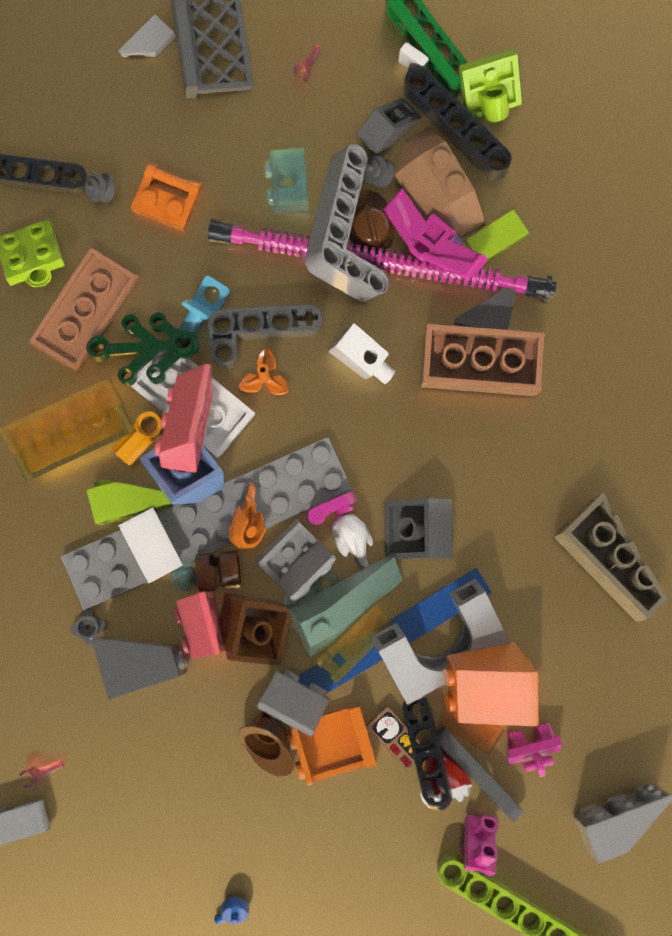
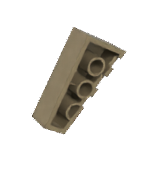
[554,492,668,622]

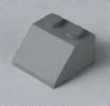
[257,668,329,737]

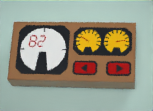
[366,705,422,771]

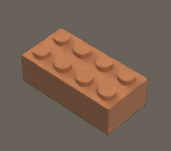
[420,324,545,396]

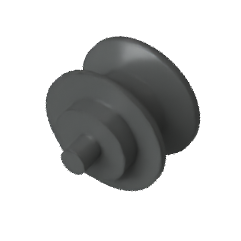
[364,156,395,188]
[85,173,115,202]

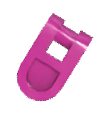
[306,491,357,525]

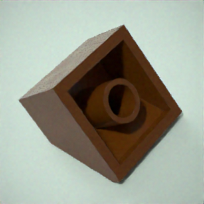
[219,593,291,666]

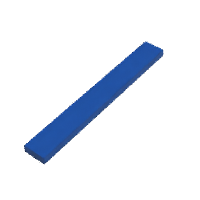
[299,568,492,694]

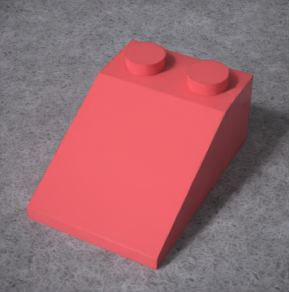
[173,592,225,659]

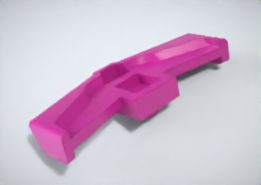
[383,188,488,279]

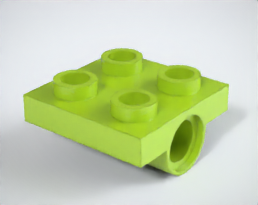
[459,49,522,122]
[0,218,65,287]

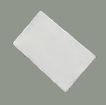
[119,508,183,584]

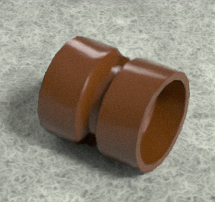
[195,550,241,593]

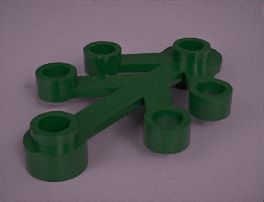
[86,312,200,386]

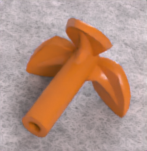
[238,347,289,395]

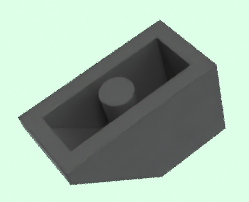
[357,98,422,154]

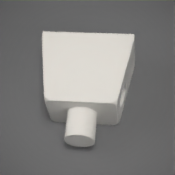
[329,323,396,384]

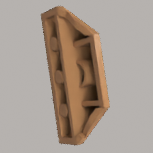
[394,127,486,238]

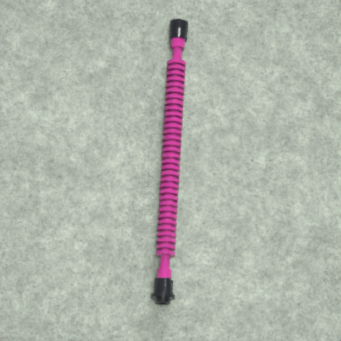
[208,219,557,303]

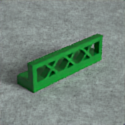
[385,0,468,96]

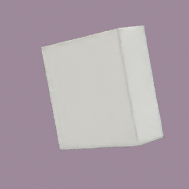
[398,42,429,70]

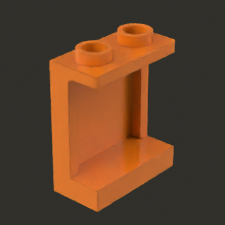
[287,704,377,786]

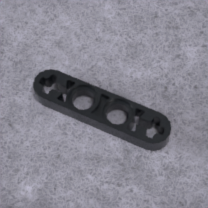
[0,154,88,193]
[403,696,452,810]

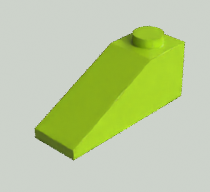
[87,479,176,525]

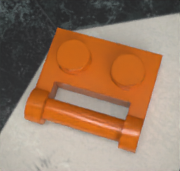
[130,162,203,231]

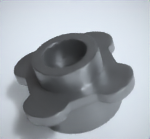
[71,610,106,645]

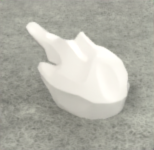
[332,514,373,569]

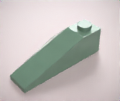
[288,555,403,657]

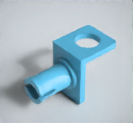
[177,275,231,334]

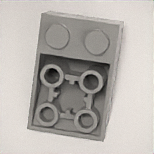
[573,784,672,864]

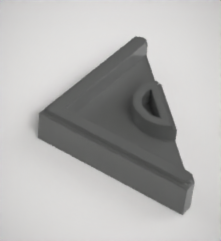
[454,288,516,330]

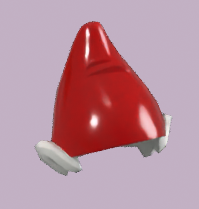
[421,746,472,809]

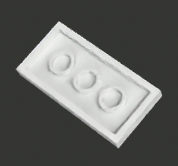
[131,352,256,459]

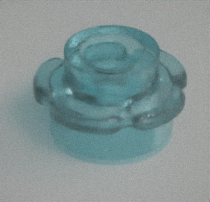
[171,564,197,591]

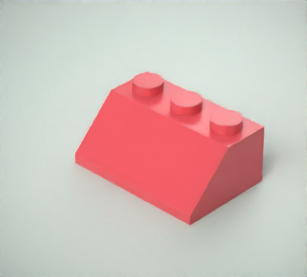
[155,364,213,473]

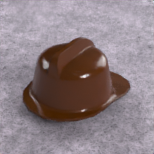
[349,190,394,254]
[237,711,294,777]

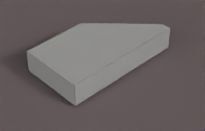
[118,14,176,57]

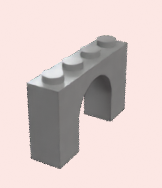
[370,579,510,705]

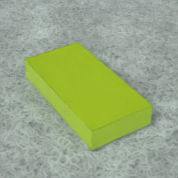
[465,209,529,261]

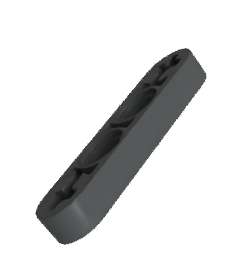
[437,726,524,822]

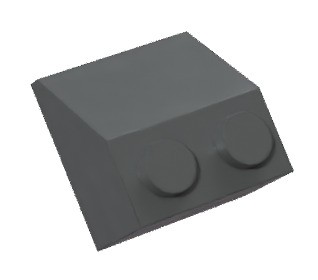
[385,498,453,559]

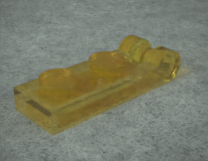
[315,604,394,684]

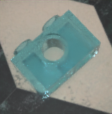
[265,148,309,215]

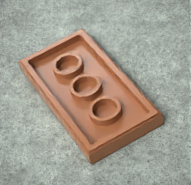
[28,246,140,373]

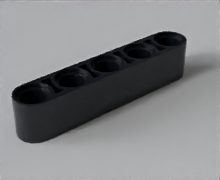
[403,66,512,180]

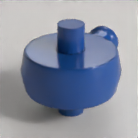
[214,897,249,925]

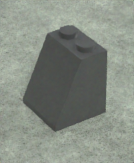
[91,636,189,699]

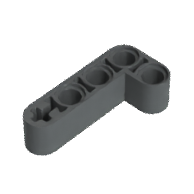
[209,304,323,369]

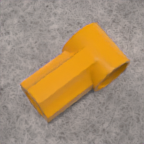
[112,411,164,466]

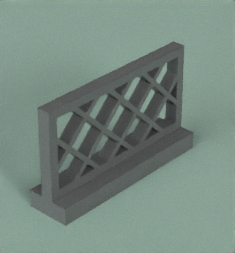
[171,0,254,99]

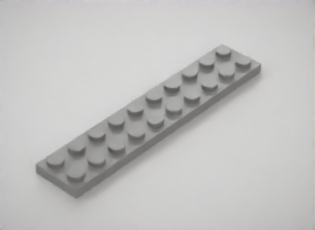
[61,437,352,610]

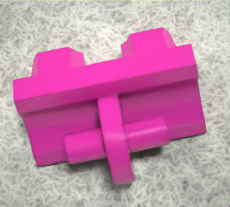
[506,723,562,777]
[461,815,498,876]

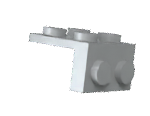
[255,519,336,600]

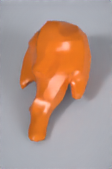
[228,483,266,549]

